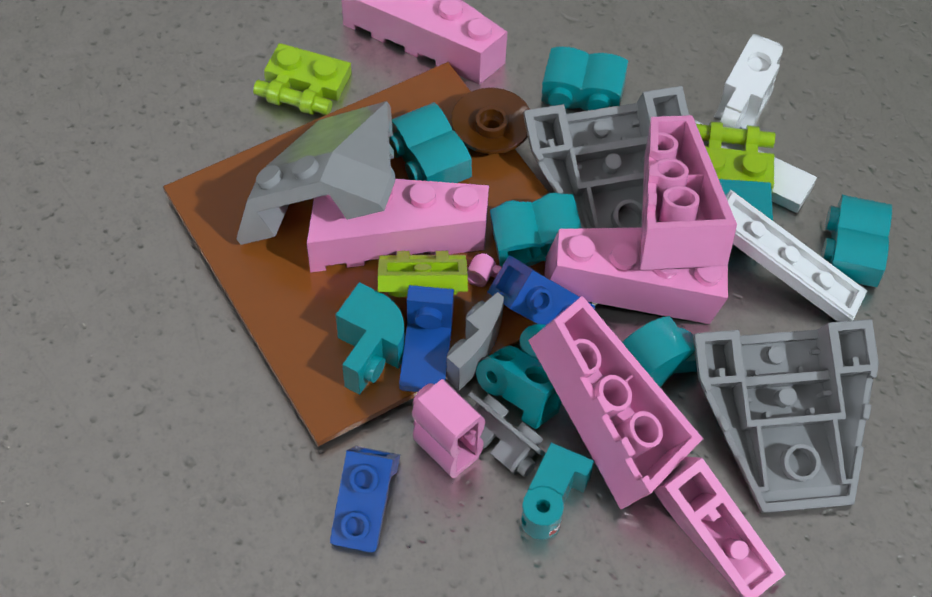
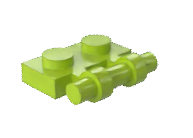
[253,43,352,115]
[696,121,775,191]
[378,250,468,297]

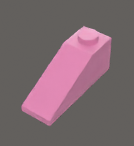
[654,457,786,597]

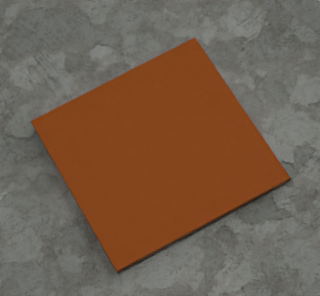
[163,62,599,446]

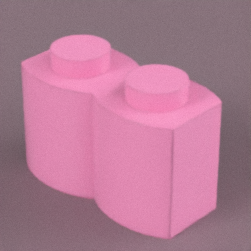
[412,379,485,478]

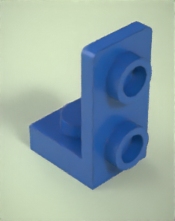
[487,255,595,325]
[399,285,454,392]
[330,446,400,553]

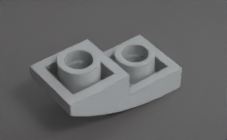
[446,292,504,390]

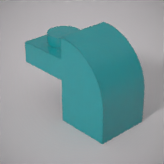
[335,282,405,395]
[622,316,697,387]

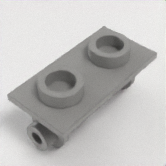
[468,392,546,477]

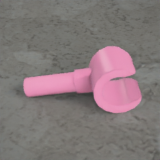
[468,253,502,287]

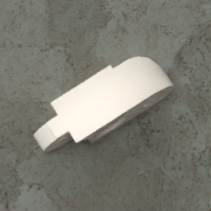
[714,34,783,129]

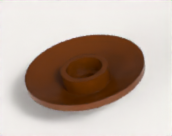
[451,88,530,154]

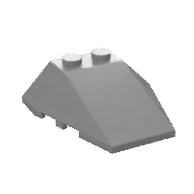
[523,86,689,228]
[236,101,395,245]
[693,319,879,513]

